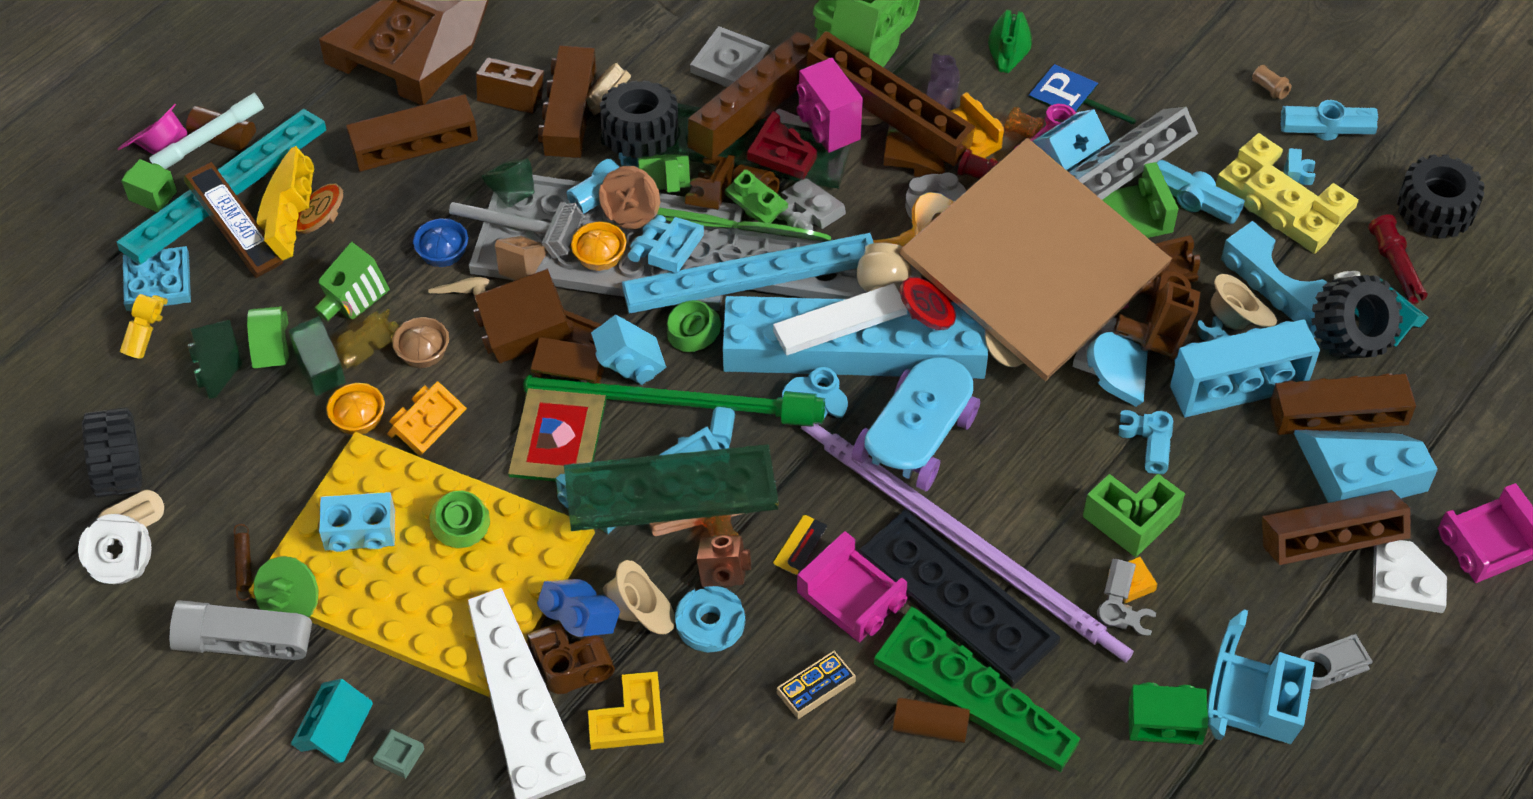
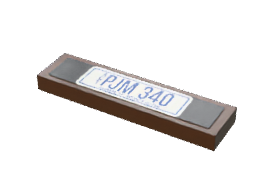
[184,162,283,278]

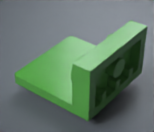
[1102,162,1179,238]

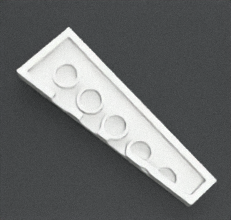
[468,588,586,799]

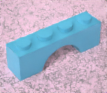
[1221,221,1327,337]

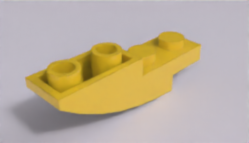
[256,146,314,260]

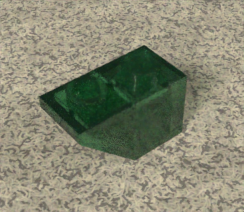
[289,316,346,396]
[188,320,242,399]

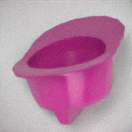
[118,104,188,154]

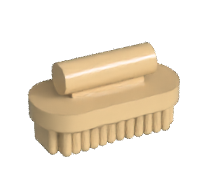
[587,63,631,115]
[98,490,164,541]

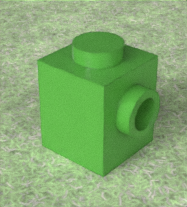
[122,159,177,212]

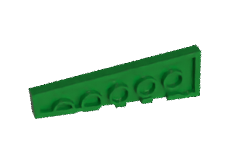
[874,606,1080,772]

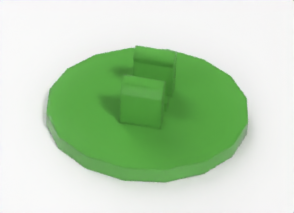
[254,556,319,617]

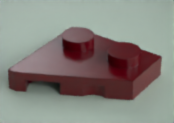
[747,111,817,180]

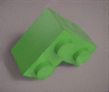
[1083,474,1185,557]

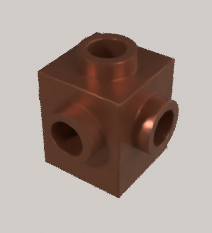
[697,535,751,587]

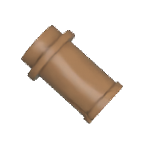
[1252,65,1291,99]

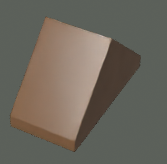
[495,236,548,280]

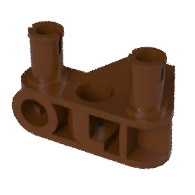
[1113,271,1200,361]

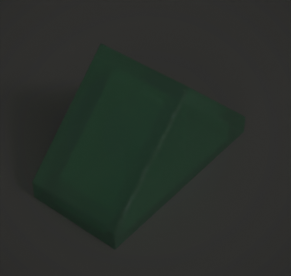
[481,158,535,208]

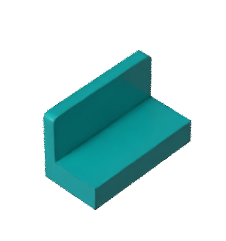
[291,679,373,763]

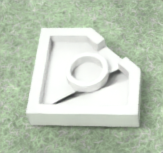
[1372,540,1447,613]

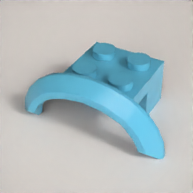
[1207,610,1314,744]

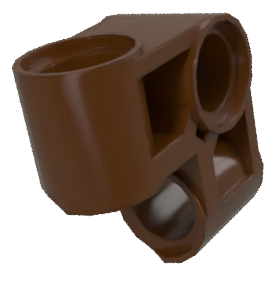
[527,622,615,694]

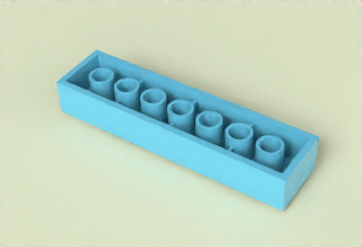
[723,296,988,379]

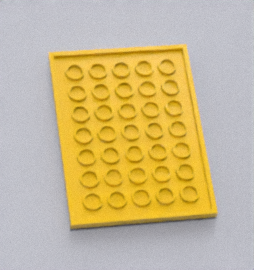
[249,432,595,697]

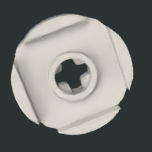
[78,514,151,584]

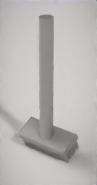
[449,202,585,259]

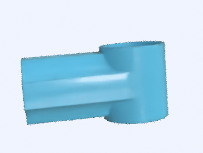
[566,159,619,214]

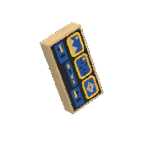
[777,651,856,719]

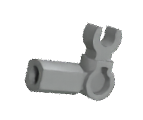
[1097,559,1156,636]

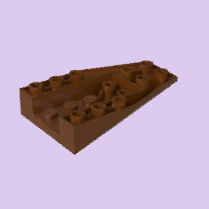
[319,0,489,105]

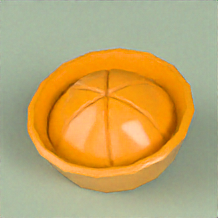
[571,221,627,271]
[326,383,385,435]

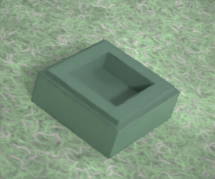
[373,729,424,779]

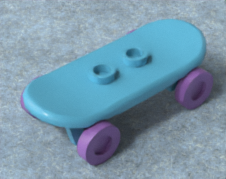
[852,357,980,491]

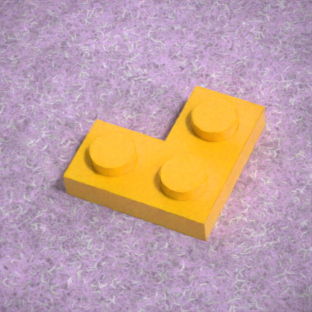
[588,671,664,750]

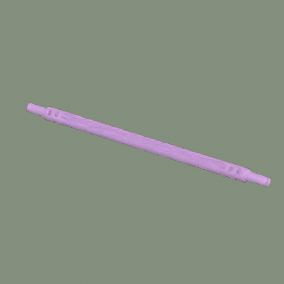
[801,424,1134,663]

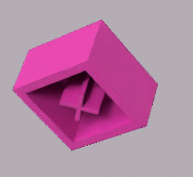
[797,58,863,153]

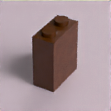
[473,269,573,363]

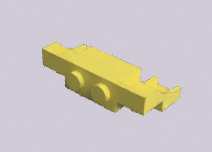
[1216,133,1359,254]

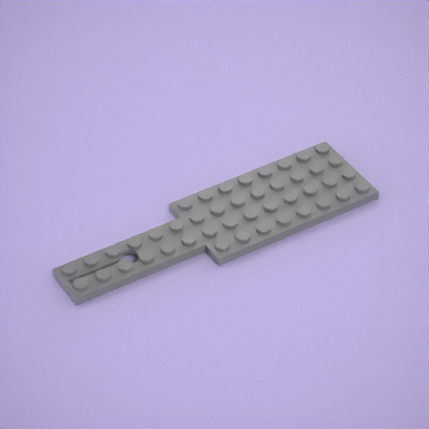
[469,170,922,311]

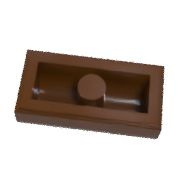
[186,106,257,152]
[893,698,970,743]

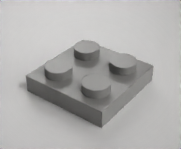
[690,26,771,87]

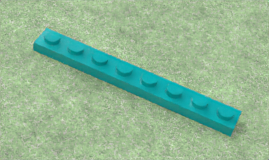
[117,109,326,265]

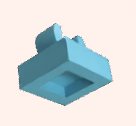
[1283,148,1315,185]

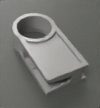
[1300,634,1373,689]

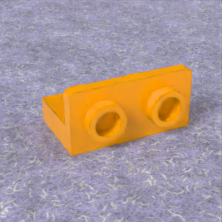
[952,92,1004,158]
[387,381,467,456]

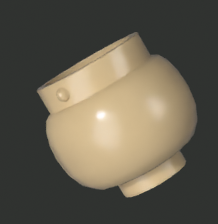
[857,243,911,293]

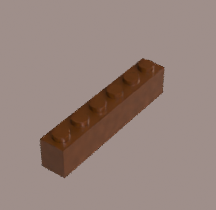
[807,31,975,166]
[688,32,816,160]

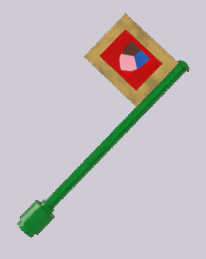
[508,375,825,482]

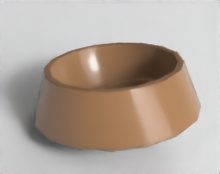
[392,317,449,368]

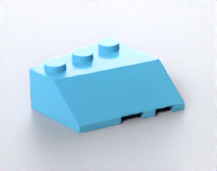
[1294,430,1438,503]

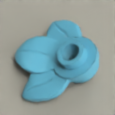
[782,367,848,418]

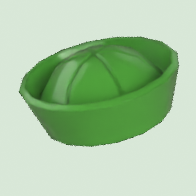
[667,300,721,352]
[429,490,490,548]

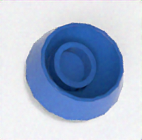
[413,218,468,267]

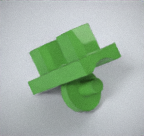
[725,170,788,223]

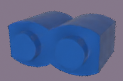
[537,579,620,637]

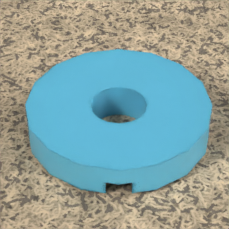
[675,586,745,653]

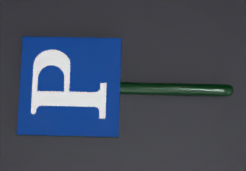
[1028,64,1136,124]

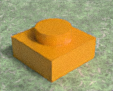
[1108,557,1157,603]

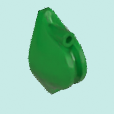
[988,10,1032,73]

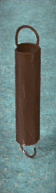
[234,524,252,601]

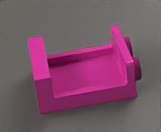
[1438,483,1533,583]
[797,531,907,643]

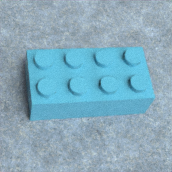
[1170,319,1320,418]

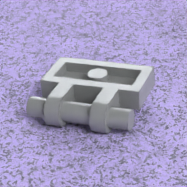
[776,177,846,231]

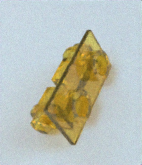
[334,308,399,368]

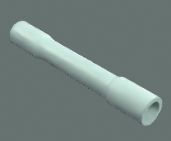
[149,93,264,169]

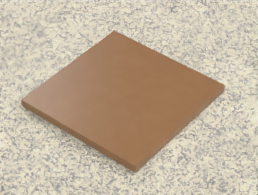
[899,138,1172,381]

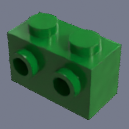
[1128,682,1208,745]

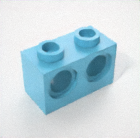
[319,492,395,552]

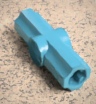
[1280,100,1378,141]
[1157,160,1245,224]

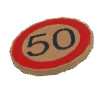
[296,183,343,234]

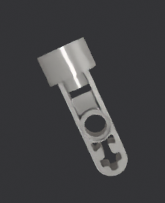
[169,600,312,660]

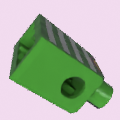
[314,242,390,322]

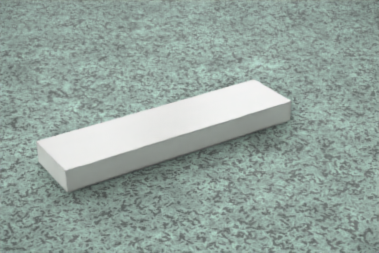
[773,283,907,356]

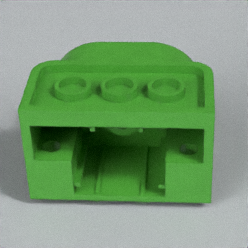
[813,0,920,67]

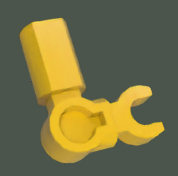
[120,294,168,359]

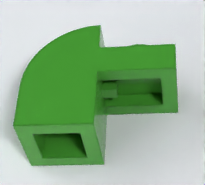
[637,155,691,192]
[247,306,289,368]

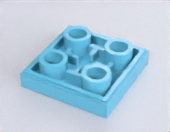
[123,246,191,311]

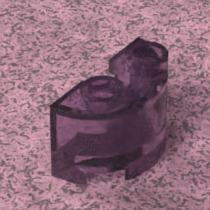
[927,53,960,111]

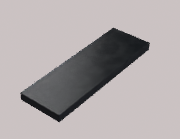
[858,510,1060,687]

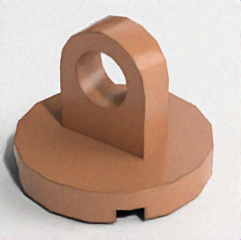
[599,166,660,229]

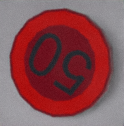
[899,277,956,331]

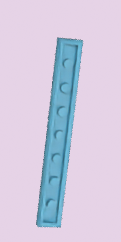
[622,233,874,314]

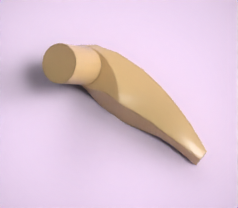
[428,277,489,303]

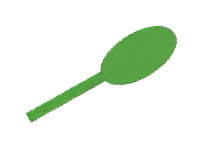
[653,207,831,242]

